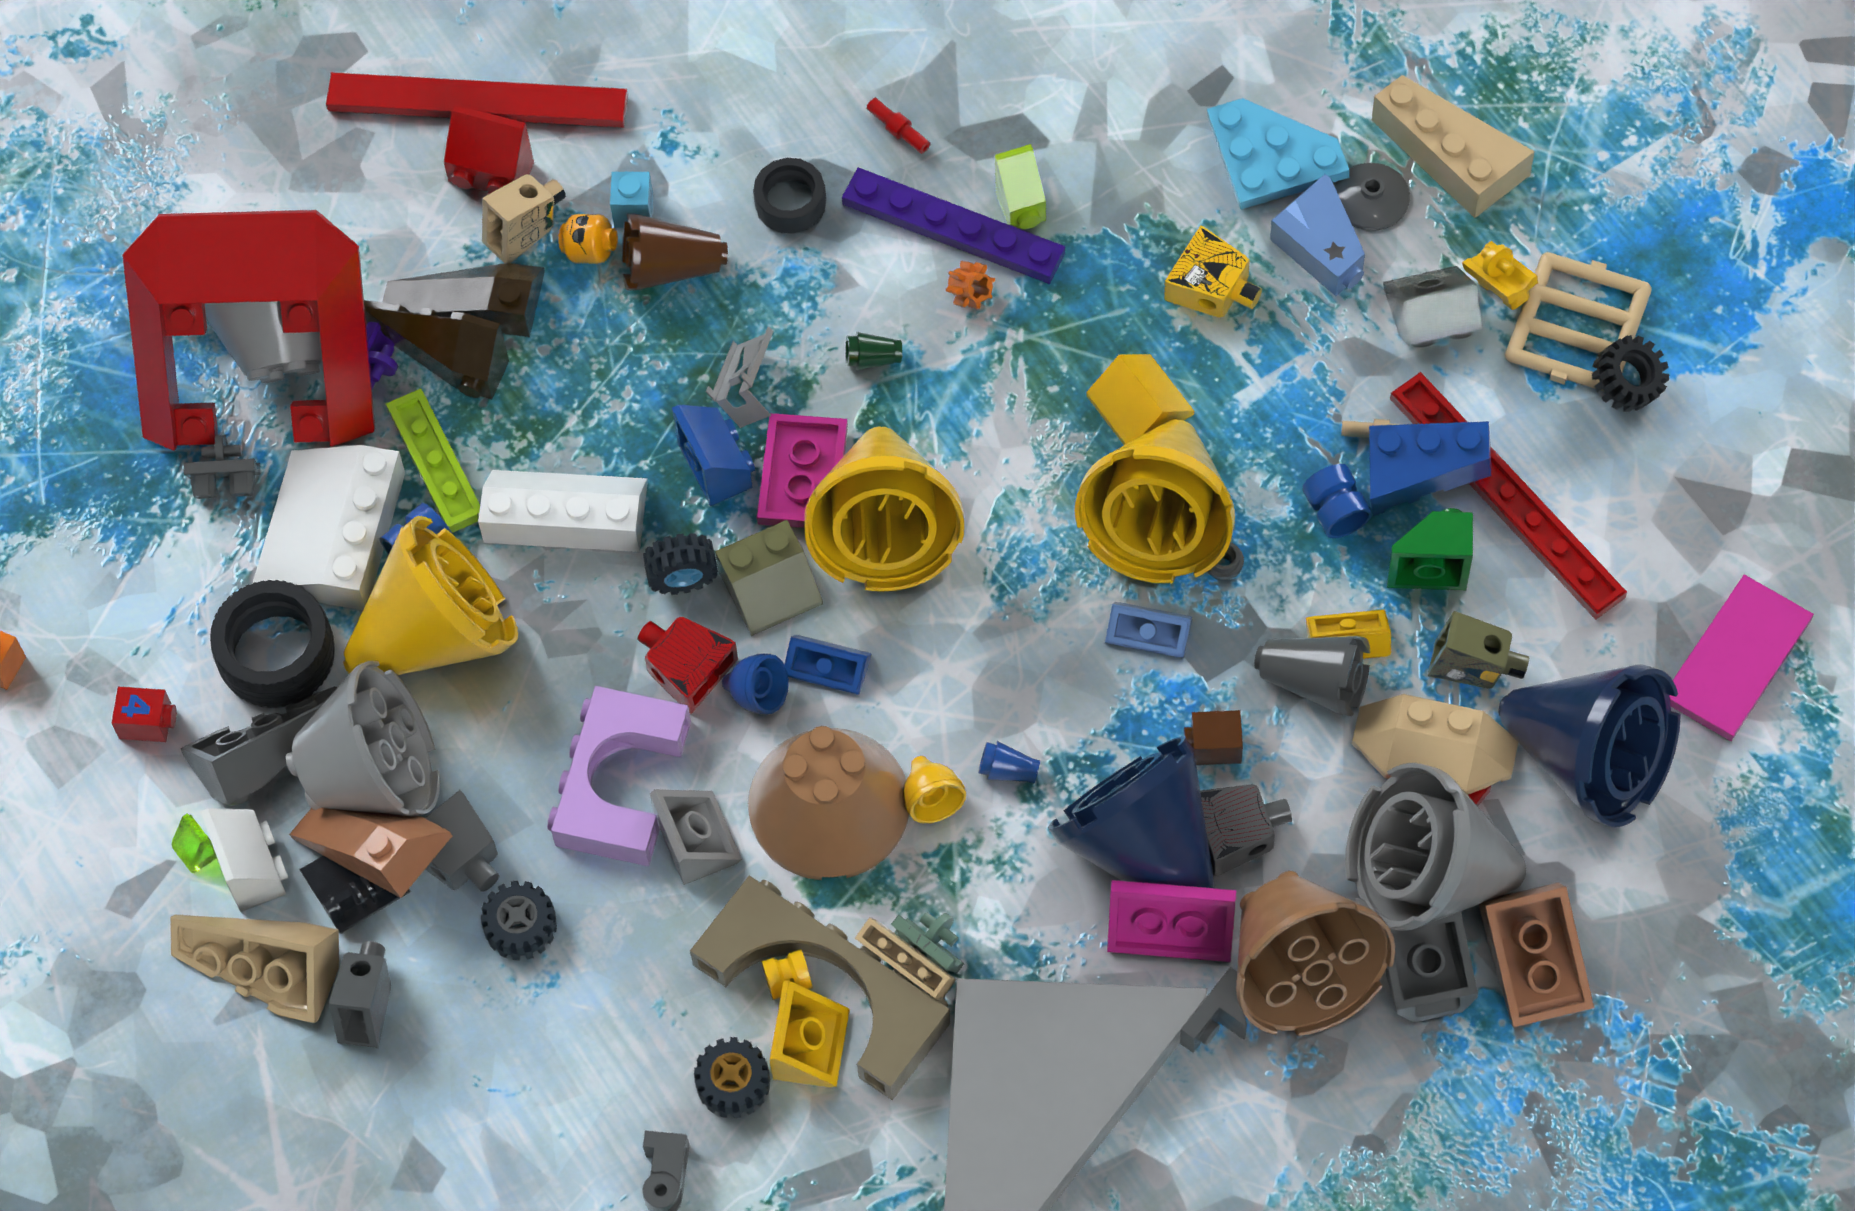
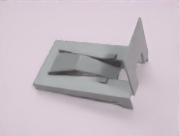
[706,327,773,428]

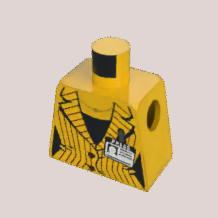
[1164,225,1262,318]

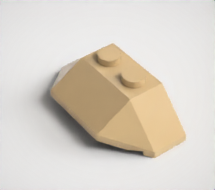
[1352,694,1518,795]

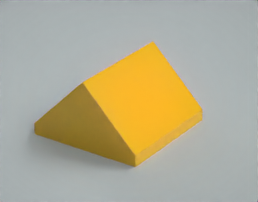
[1086,354,1194,445]
[769,980,850,1088]

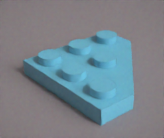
[1207,98,1350,210]

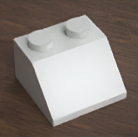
[200,808,289,912]

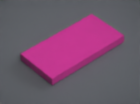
[1670,574,1814,741]

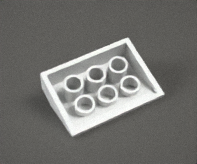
[252,445,405,610]

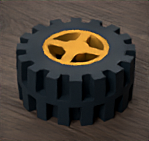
[694,1037,770,1119]

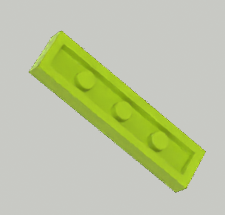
[386,388,480,533]

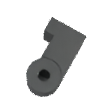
[642,1130,690,1211]

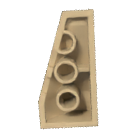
[170,915,339,1023]

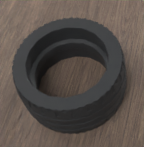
[210,580,335,708]

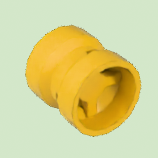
[761,949,813,1000]

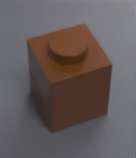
[1184,710,1243,765]

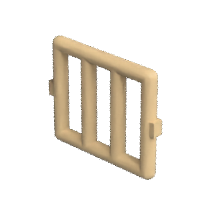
[1505,252,1652,391]

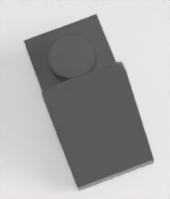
[1180,967,1247,1053]

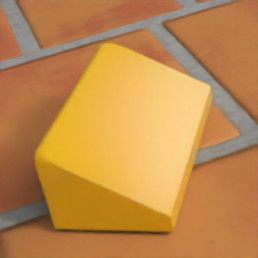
[1306,610,1391,659]

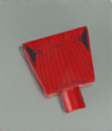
[637,617,738,714]

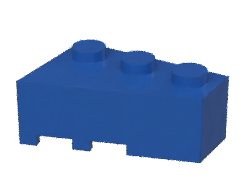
[1369,421,1491,516]

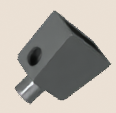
[425,790,499,892]

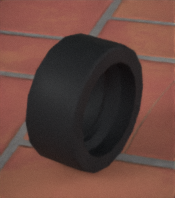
[753,158,826,234]

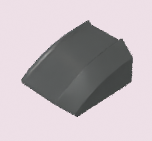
[1385,911,1478,1022]

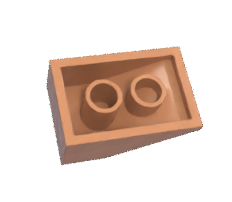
[1479,883,1594,1027]

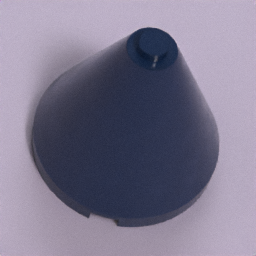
[1498,665,1681,827]
[1048,736,1215,888]

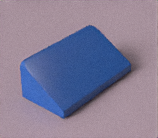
[784,635,872,695]

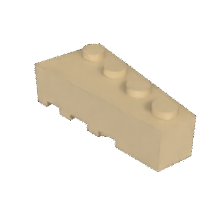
[1371,75,1535,218]

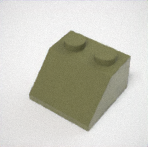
[715,520,823,636]

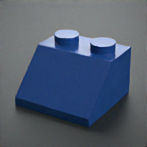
[672,405,755,506]

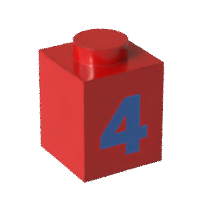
[111,686,177,742]

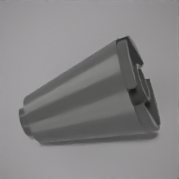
[1254,636,1370,717]

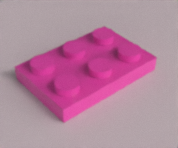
[757,413,848,528]
[1107,880,1236,962]

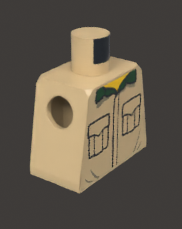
[482,174,566,263]

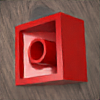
[444,105,534,194]

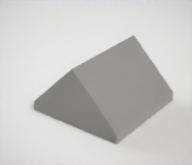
[650,789,742,885]

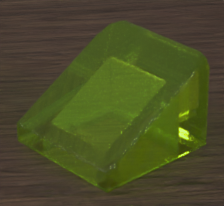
[171,813,217,873]

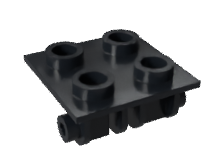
[299,856,411,934]

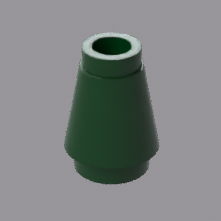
[845,332,902,370]

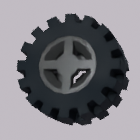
[481,880,557,960]

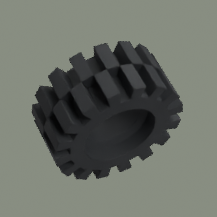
[1592,335,1669,412]

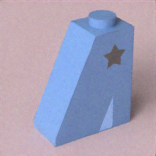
[1270,174,1365,296]

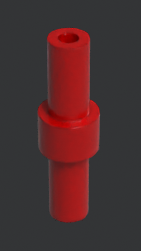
[866,98,931,154]

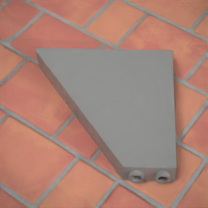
[944,978,1207,1211]

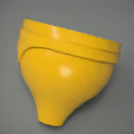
[904,756,966,823]

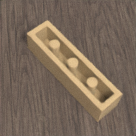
[855,917,956,1000]

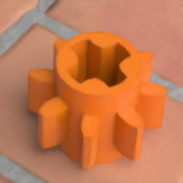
[945,260,995,309]

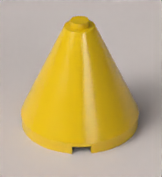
[1075,420,1235,583]
[804,427,965,592]
[343,516,518,676]

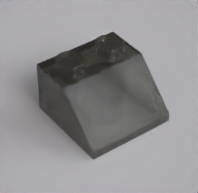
[1383,266,1483,347]

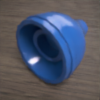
[722,653,789,715]

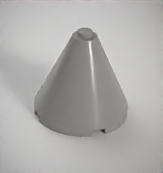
[1345,763,1526,930]

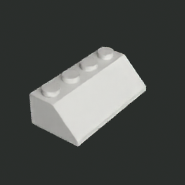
[478,470,648,552]

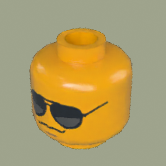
[558,214,618,264]

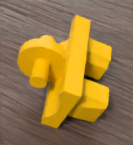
[1462,241,1538,310]

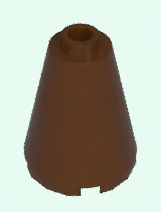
[622,214,728,291]

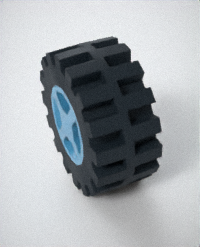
[643,533,718,595]

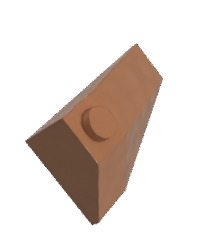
[289,808,452,898]

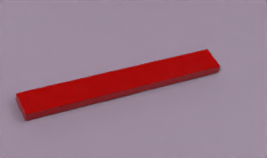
[326,72,628,128]
[1390,372,1627,620]

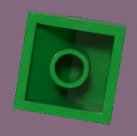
[1387,508,1473,591]

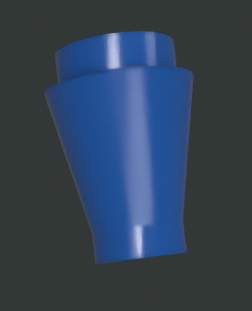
[978,741,1040,784]

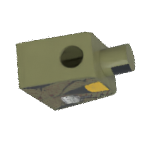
[1427,611,1529,689]

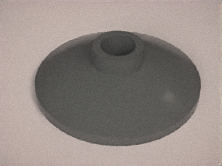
[1335,163,1410,231]

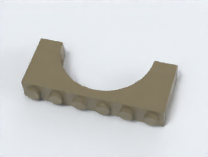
[690,875,951,1100]

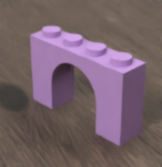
[547,686,691,866]

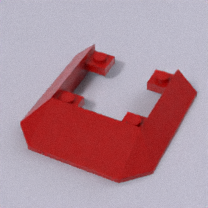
[122,210,375,451]

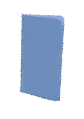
[1105,602,1193,658]

